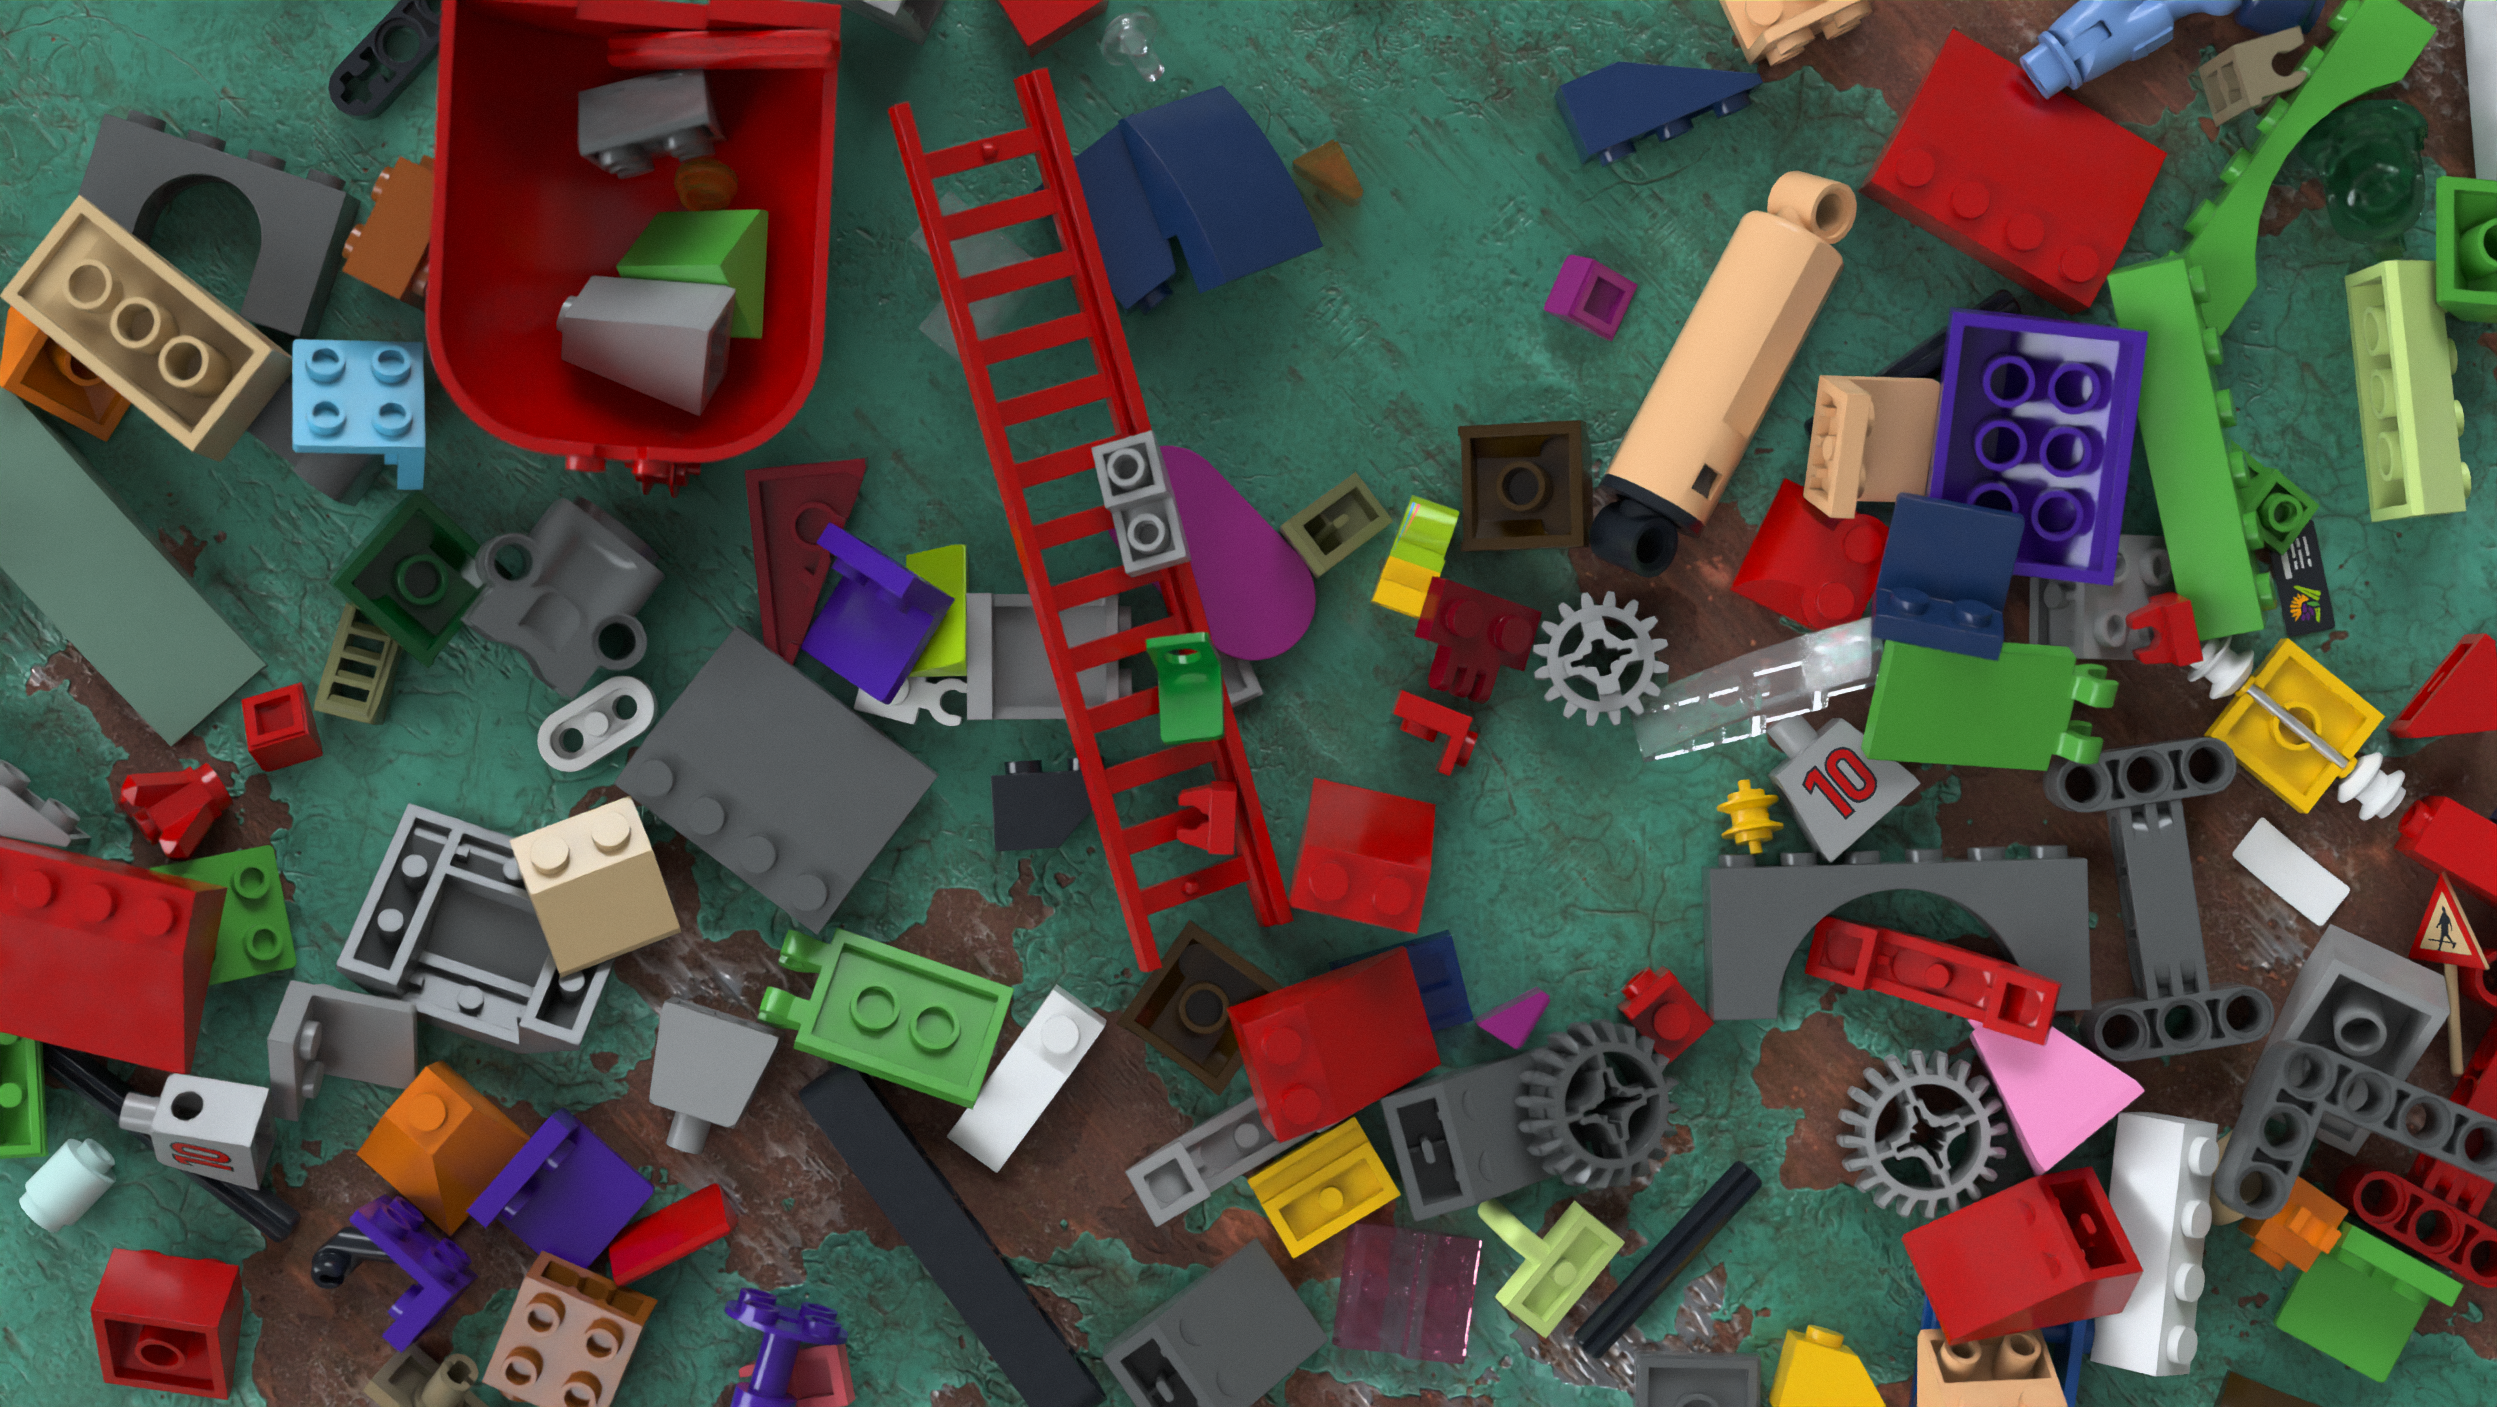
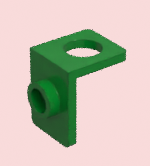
[1146,632,1225,745]

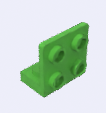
[149,845,297,986]
[2273,1221,2464,1383]

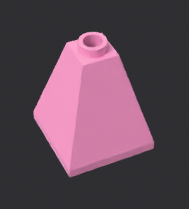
[1967,1019,2145,1176]

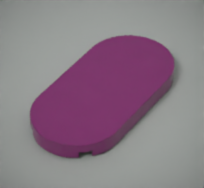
[1108,445,1316,661]

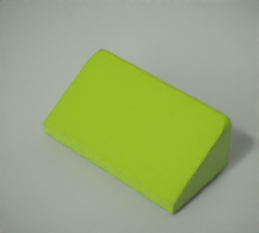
[906,544,969,677]

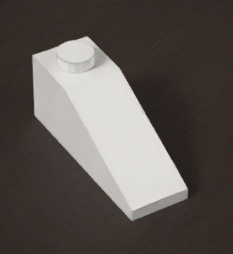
[947,984,1107,1173]

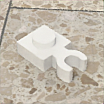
[854,677,967,726]

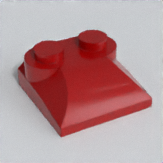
[1729,478,1889,645]

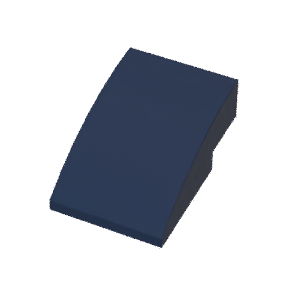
[1118,85,1323,294]

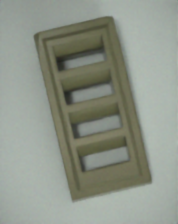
[313,602,403,725]

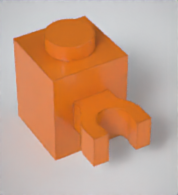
[2237,1176,2349,1273]

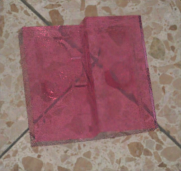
[1331,1221,1482,1364]

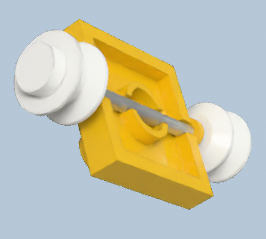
[2187,636,2406,821]

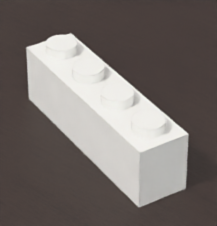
[2090,1112,2219,1377]

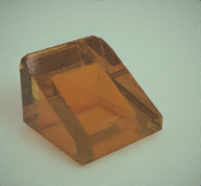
[1291,139,1364,208]

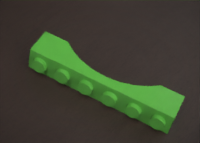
[2161,0,2437,337]

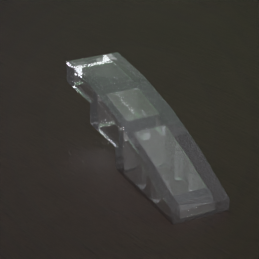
[1628,617,1884,763]

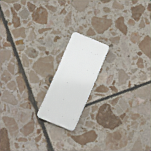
[2233,818,2350,926]

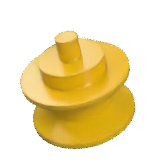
[1716,779,1784,855]

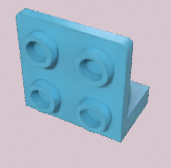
[292,339,426,490]

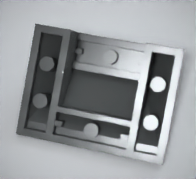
[336,803,617,1054]

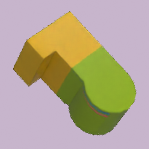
[1370,495,1459,619]

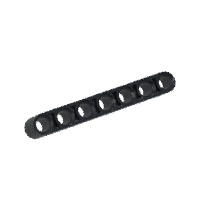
[798,1063,1107,1407]

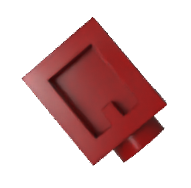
[1391,690,1478,776]
[1616,966,1715,1065]

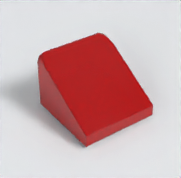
[242,682,323,772]

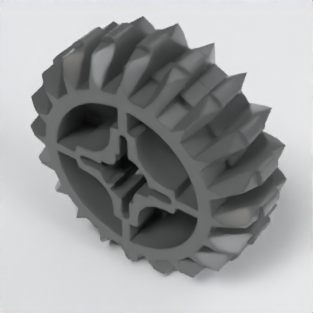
[1514,1019,1682,1191]

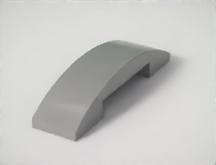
[1125,1094,1351,1227]

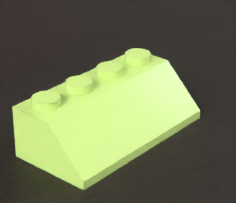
[2345,260,2471,522]

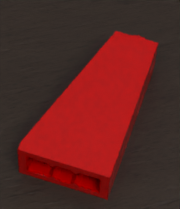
[2394,795,2497,911]

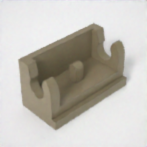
[2198,26,2307,127]

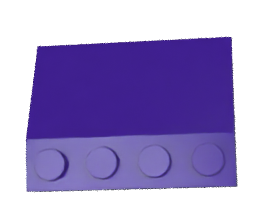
[1925,307,2148,586]

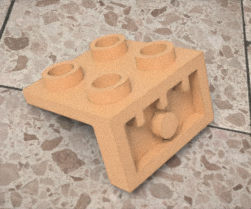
[1719,0,1873,67]
[1803,375,1940,518]

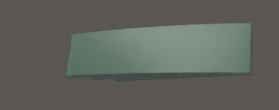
[0,386,268,747]

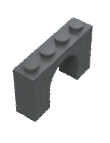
[77,110,361,340]

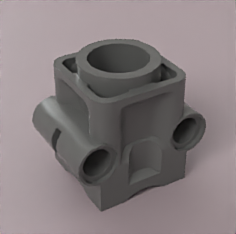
[460,495,666,699]

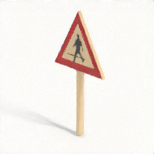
[2408,871,2490,1077]

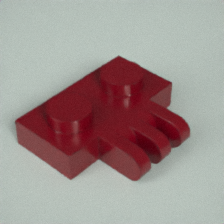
[1414,576,1542,704]

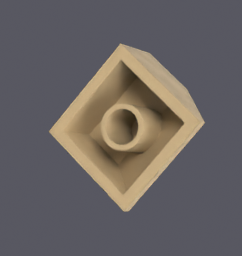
[509,796,681,978]

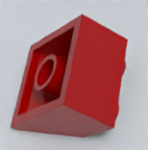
[90,1248,244,1400]

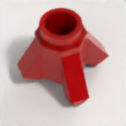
[118,763,234,861]

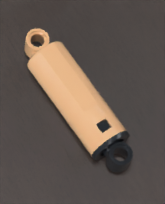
[1590,171,1857,578]

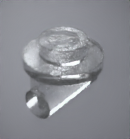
[1100,12,1164,82]

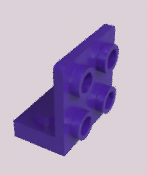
[801,522,955,705]
[467,1106,655,1269]
[349,1194,479,1353]

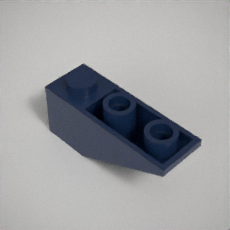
[1554,61,1763,167]

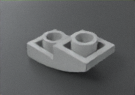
[1091,431,1192,577]

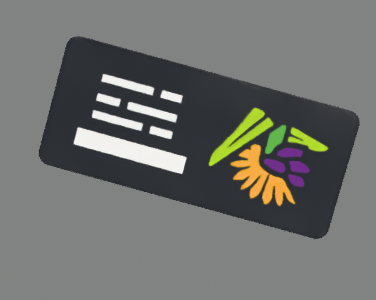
[2269,520,2335,637]

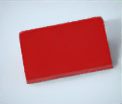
[608,1183,739,1287]

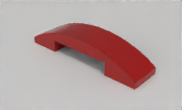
[1804,914,2062,1046]

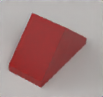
[995,0,1108,58]
[2386,633,2497,738]

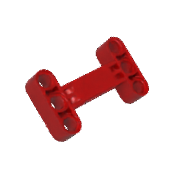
[2334,946,2497,1288]

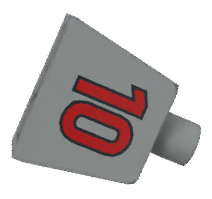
[1765,706,1921,862]
[119,1073,278,1190]

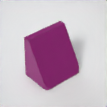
[1544,255,1638,341]
[1474,987,1551,1050]

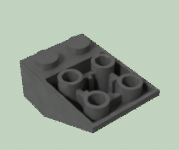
[578,69,728,179]
[1379,1044,1589,1222]
[1102,1237,1329,1407]

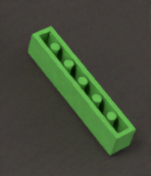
[2107,252,2277,641]

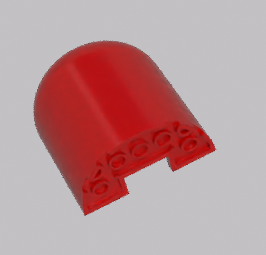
[426,0,841,477]

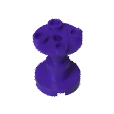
[724,1287,849,1407]

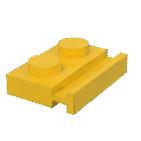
[1247,1114,1401,1259]

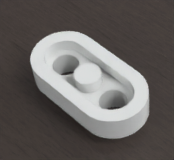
[538,676,658,772]

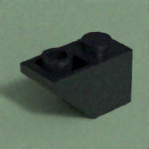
[991,756,1106,852]

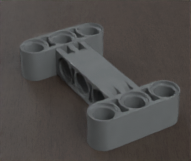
[2042,737,2274,1062]

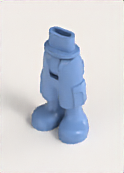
[2019,0,2242,99]

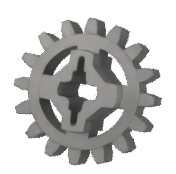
[1533,591,1669,727]

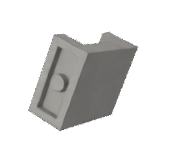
[966,593,1132,720]

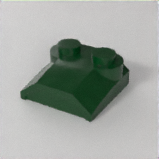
[329,490,513,669]

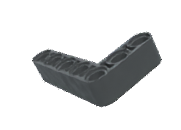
[2214,1039,2497,1220]

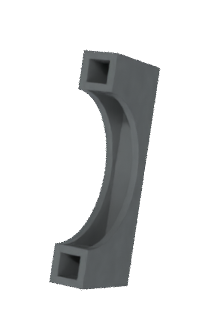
[1702,845,2092,1020]

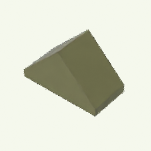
[1279,472,1393,580]

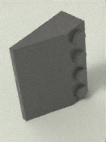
[614,625,940,935]

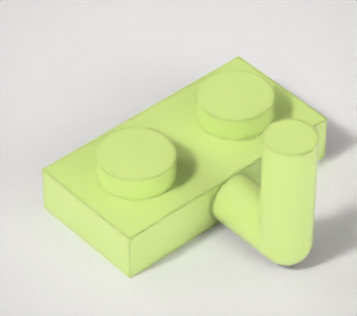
[1478,1198,1625,1339]

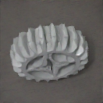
[1836,1049,2008,1219]

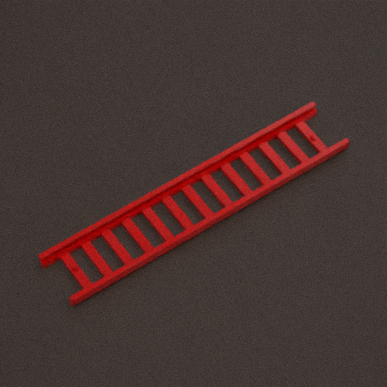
[887,67,1294,972]

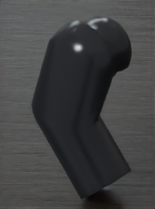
[310,1226,397,1289]

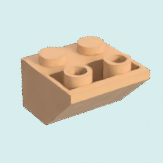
[1917,1328,2068,1407]

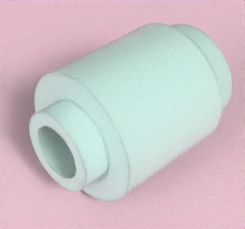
[19,1138,116,1233]

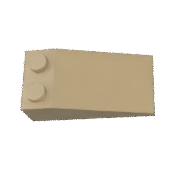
[0,195,292,463]

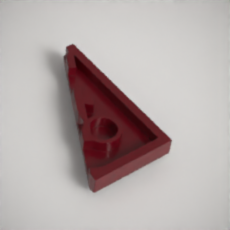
[744,457,869,666]

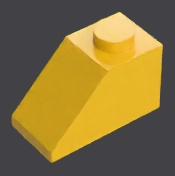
[1768,1325,1886,1407]

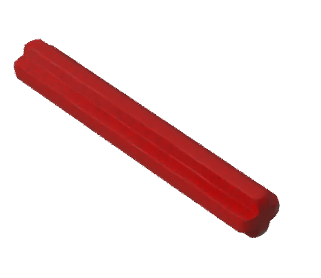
[607,30,842,70]

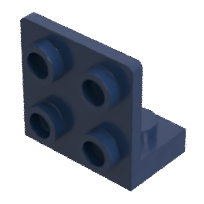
[1870,492,2025,661]

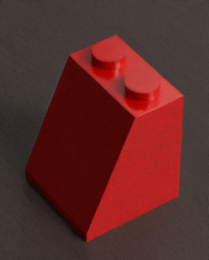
[1287,778,1436,934]

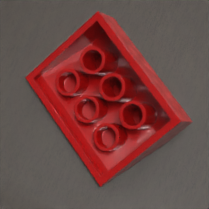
[1858,29,2168,316]
[0,836,228,1075]

